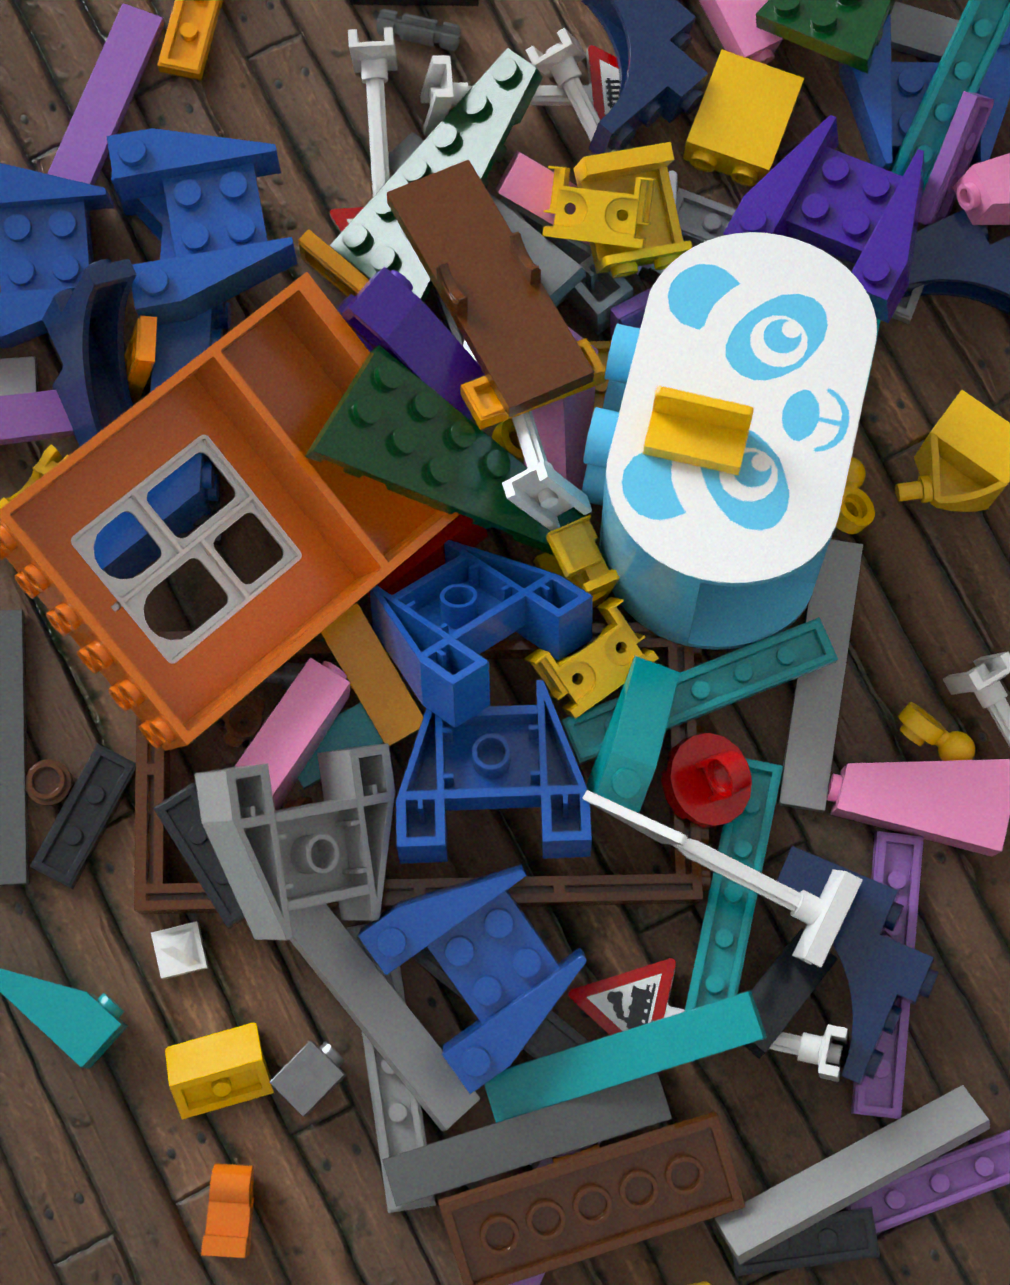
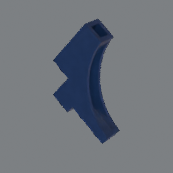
[582,0,709,155]
[902,210,1010,316]
[42,259,137,447]
[777,846,939,1085]

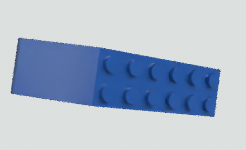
[94,173,231,579]

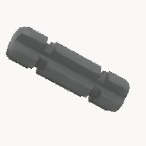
[376,9,461,51]

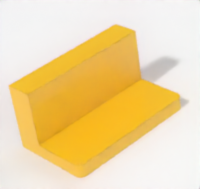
[642,386,754,476]
[165,1022,274,1120]

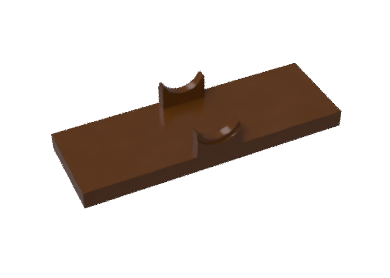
[387,159,594,418]
[438,1111,745,1285]

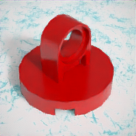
[661,733,752,828]

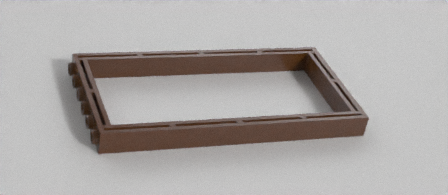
[134,623,711,914]

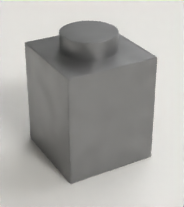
[270,1040,347,1117]

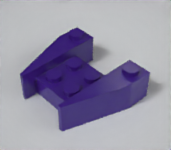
[723,115,925,323]
[336,266,485,420]

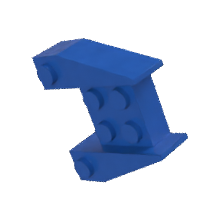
[839,14,1010,171]
[106,128,298,326]
[0,163,114,349]
[370,540,593,728]
[396,680,592,864]
[358,864,587,1094]

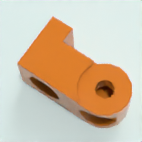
[201,1163,254,1258]

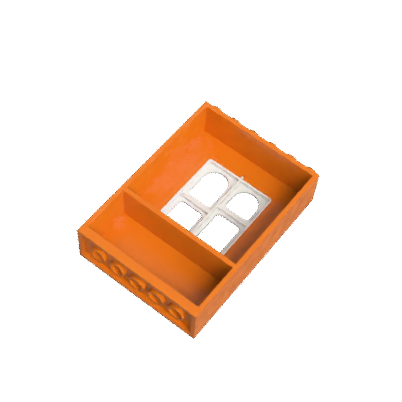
[0,272,460,751]

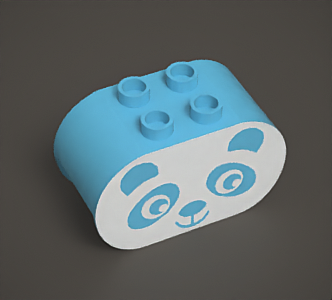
[582,232,877,650]

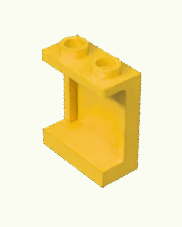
[683,49,804,186]
[573,142,692,278]

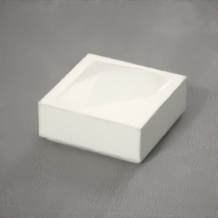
[151,921,209,980]

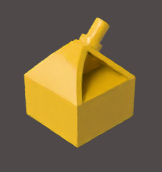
[895,390,1010,512]

